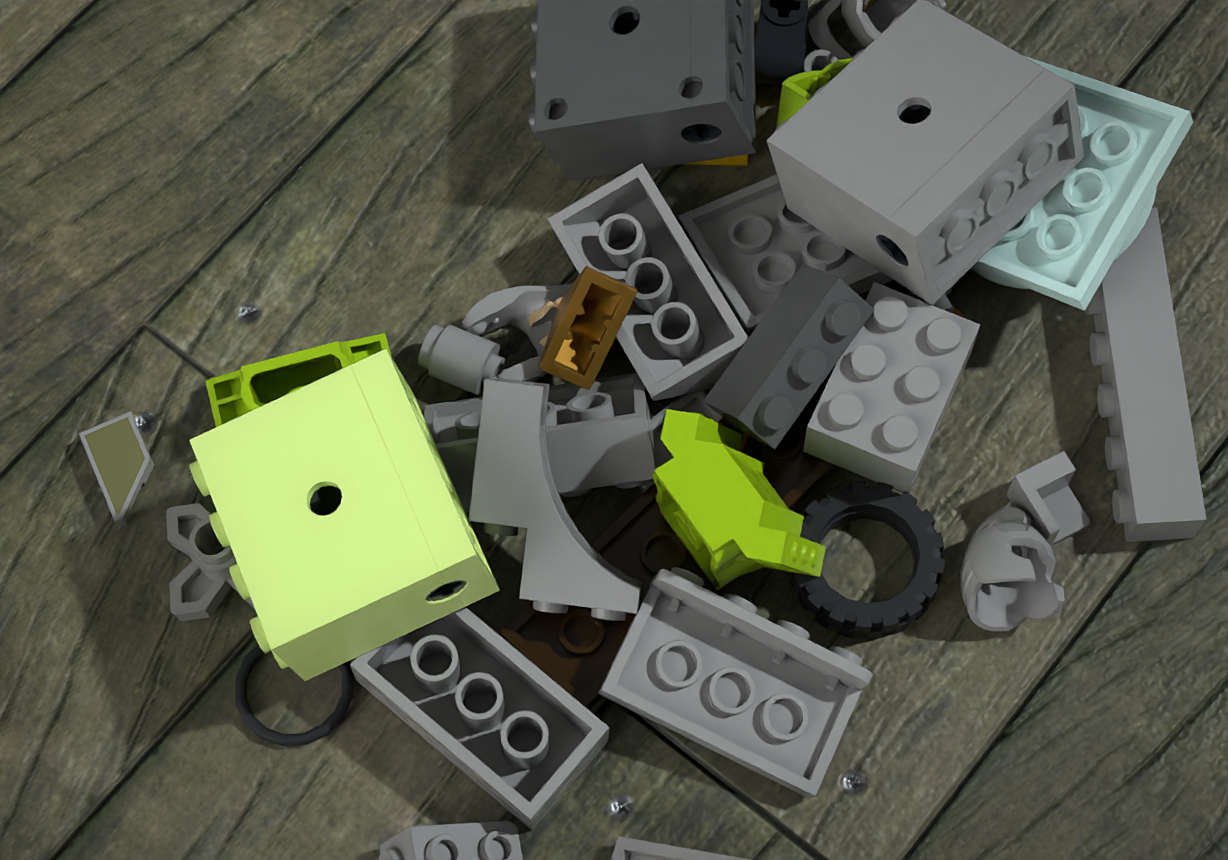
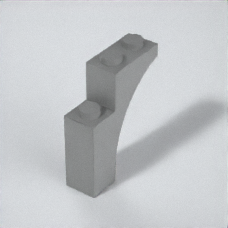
[469,377,643,621]

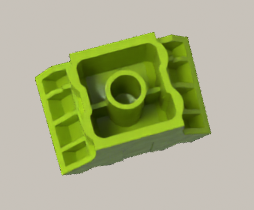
[205,333,392,427]
[652,409,826,590]

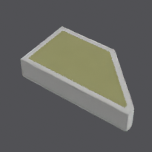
[79,411,154,528]

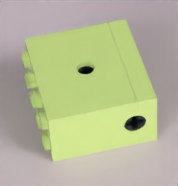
[189,349,500,681]

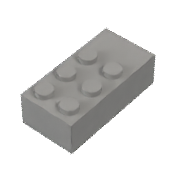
[350,607,609,831]

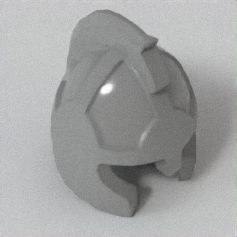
[960,501,1064,632]

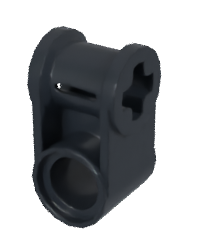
[754,0,808,88]

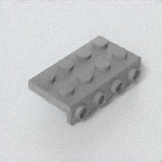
[598,568,873,799]

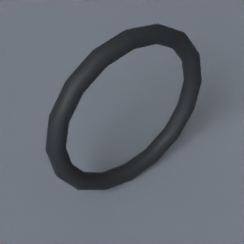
[235,644,353,746]

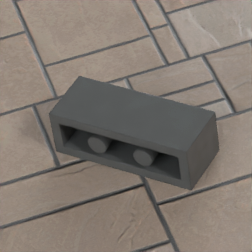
[703,264,874,449]

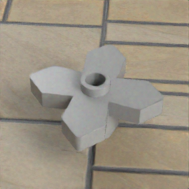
[166,503,256,621]

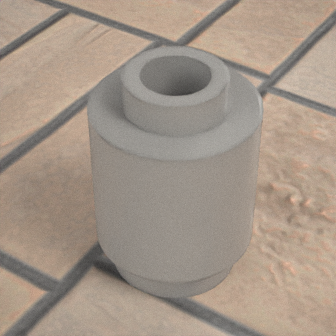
[418,325,505,395]

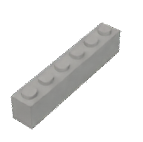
[1085,207,1207,542]

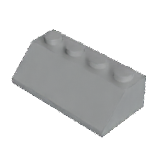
[548,163,748,401]
[424,373,656,513]

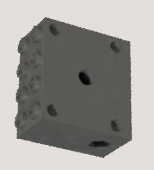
[529,0,756,181]

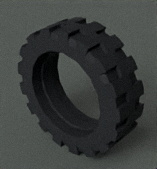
[789,481,945,639]

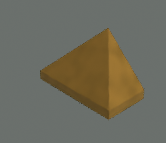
[538,266,638,391]

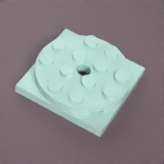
[970,56,1193,311]

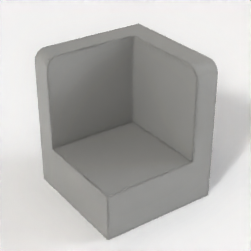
[1007,451,1090,547]

